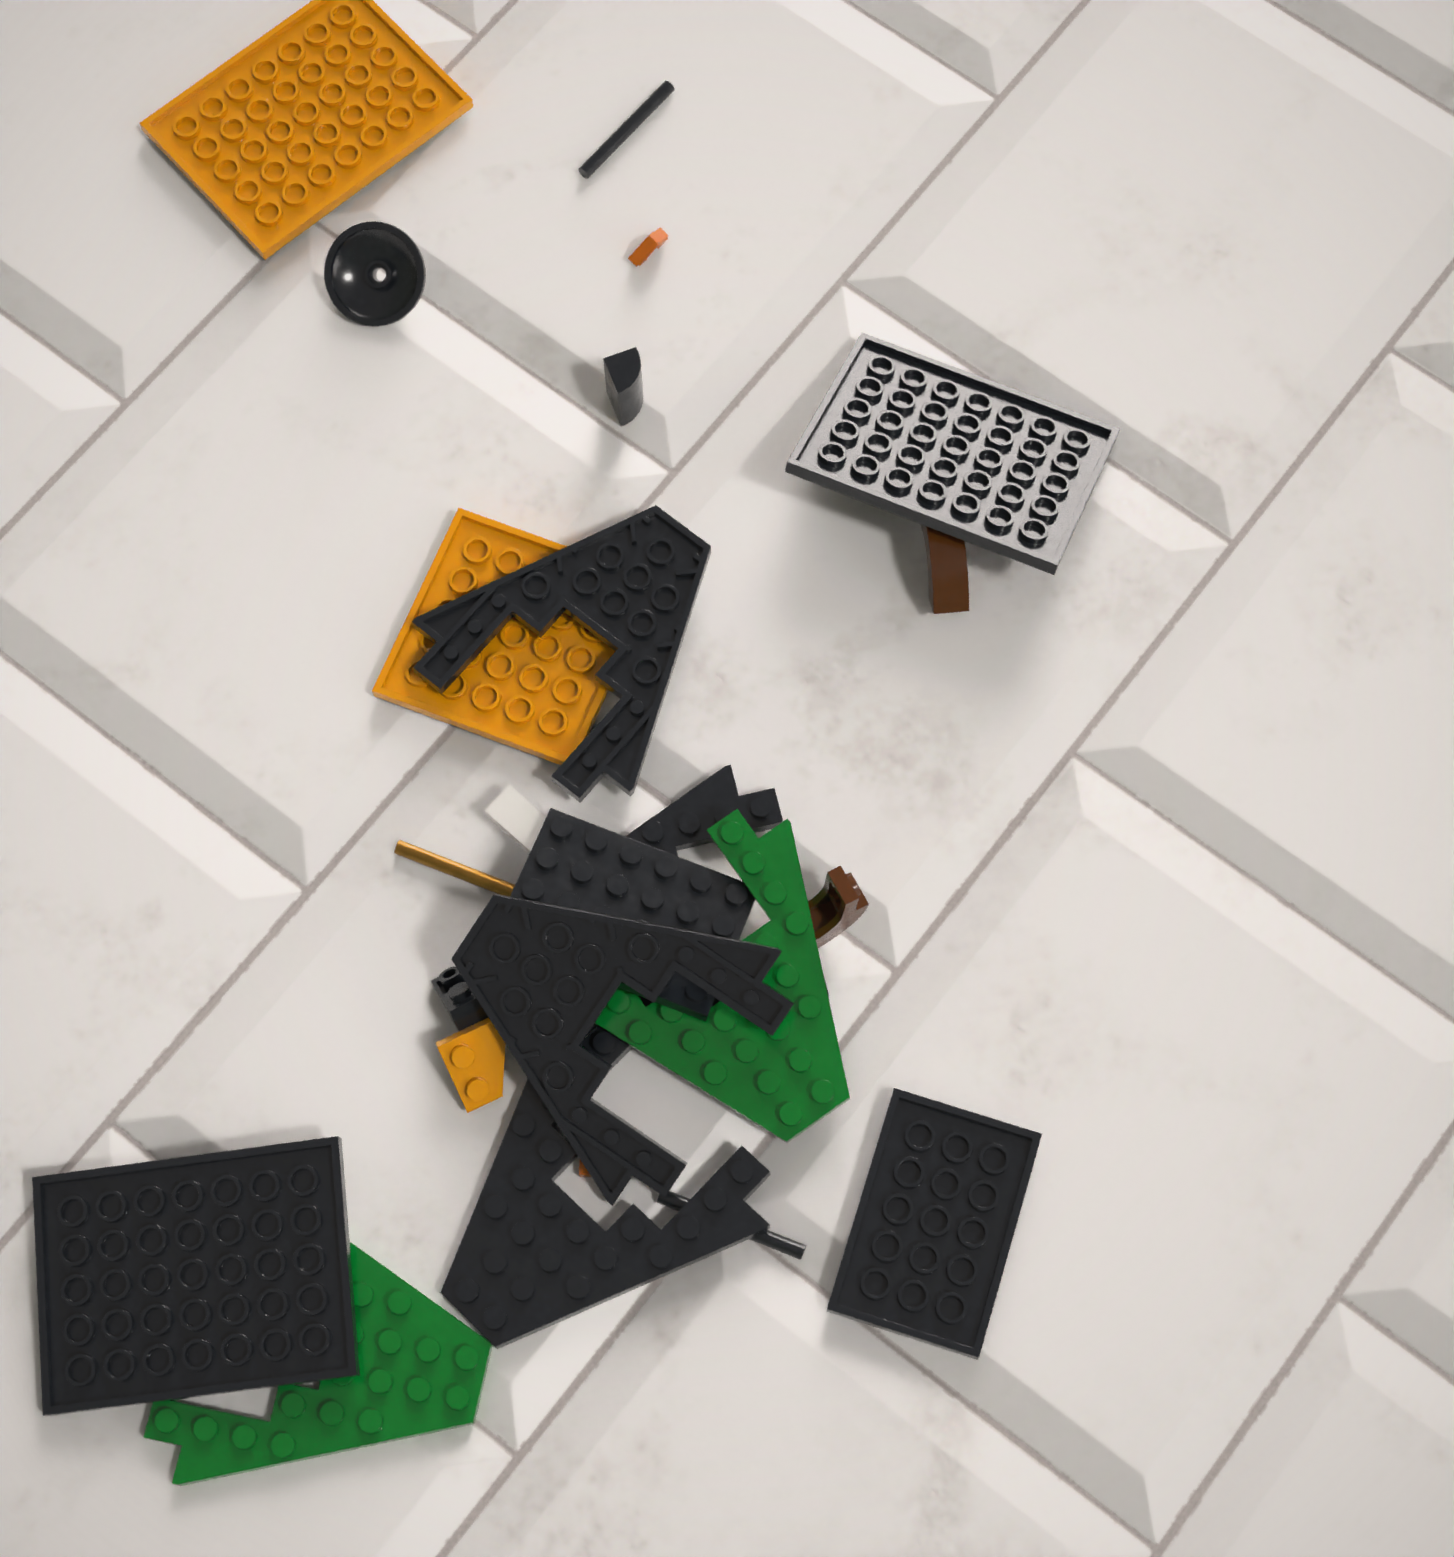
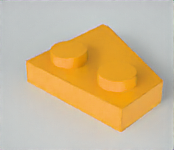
[435,1017,506,1113]

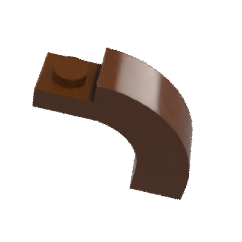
[920,524,969,614]
[808,866,869,948]

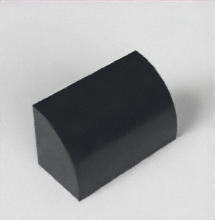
[603,347,643,426]

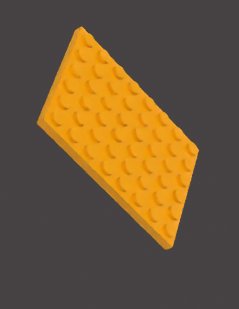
[140,0,474,260]

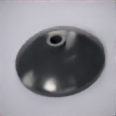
[324,221,426,326]

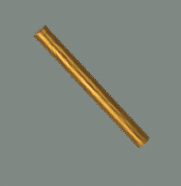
[394,840,515,897]

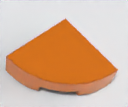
[628,227,669,267]

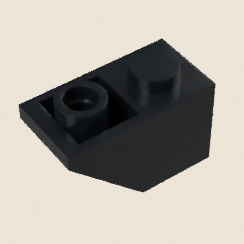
[431,967,488,1032]

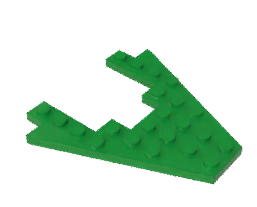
[595,809,850,1143]
[144,1242,493,1486]

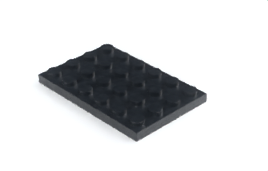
[510,808,755,1022]
[827,1088,1042,1360]

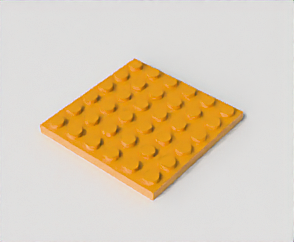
[372,508,616,765]

